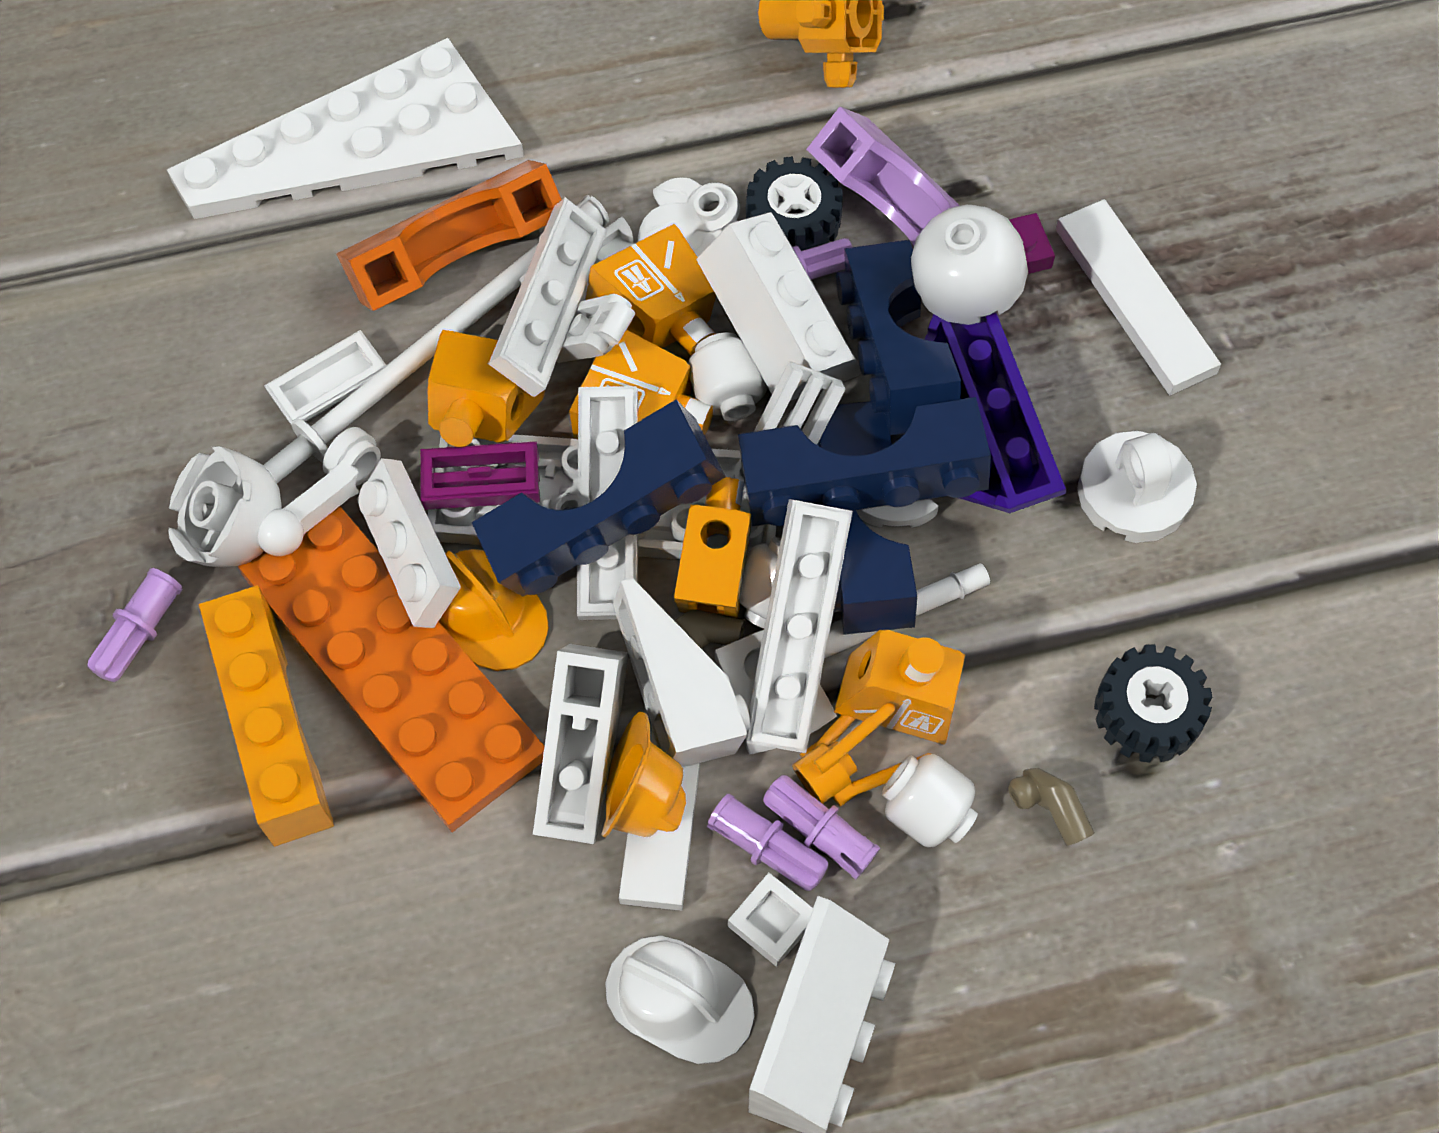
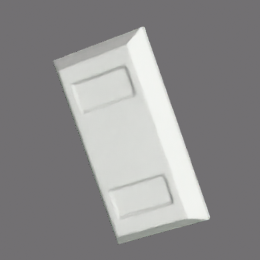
[264,330,387,427]

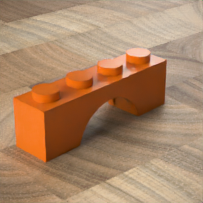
[336,160,562,311]

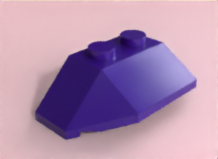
[924,311,1067,514]

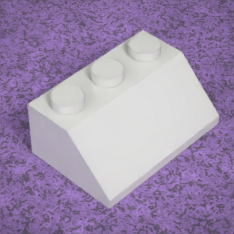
[696,212,861,401]
[748,896,896,1133]

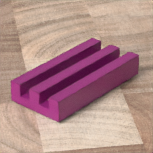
[420,441,540,510]

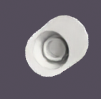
[605,936,755,1064]

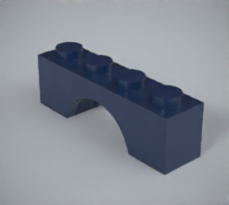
[836,240,961,435]
[738,397,991,527]
[471,400,726,597]
[817,401,917,635]

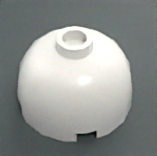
[911,205,1028,325]
[168,446,282,567]

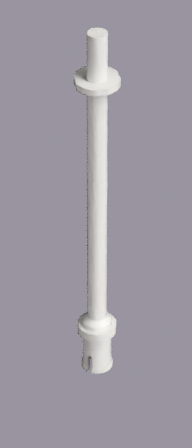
[263,195,609,483]

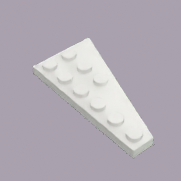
[167,38,524,219]

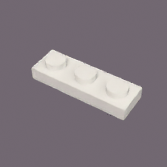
[356,458,461,628]

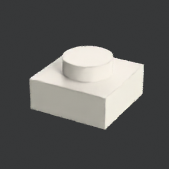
[728,872,813,967]

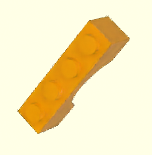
[199,585,334,847]

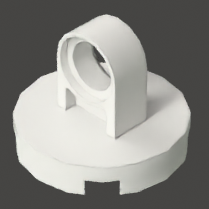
[1077,431,1197,543]

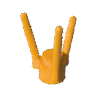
[792,703,931,807]

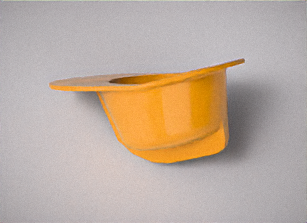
[439,549,549,671]
[601,711,686,838]

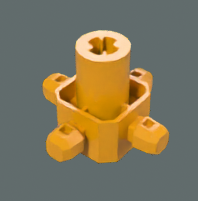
[758,0,884,88]

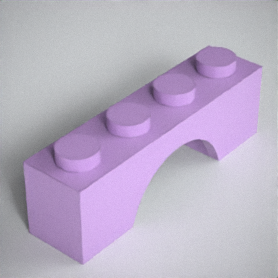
[806,107,960,246]

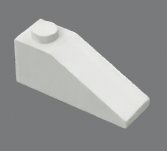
[613,578,750,767]
[533,644,629,844]

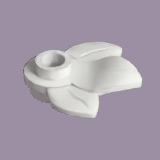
[638,177,740,257]

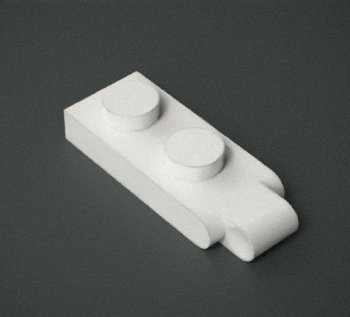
[556,294,635,363]

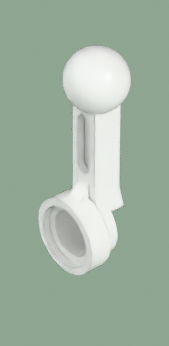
[258,427,381,556]

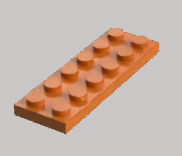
[238,506,545,833]

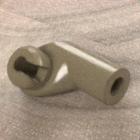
[674,610,746,649]
[1008,768,1094,846]

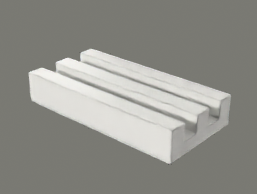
[739,361,845,467]

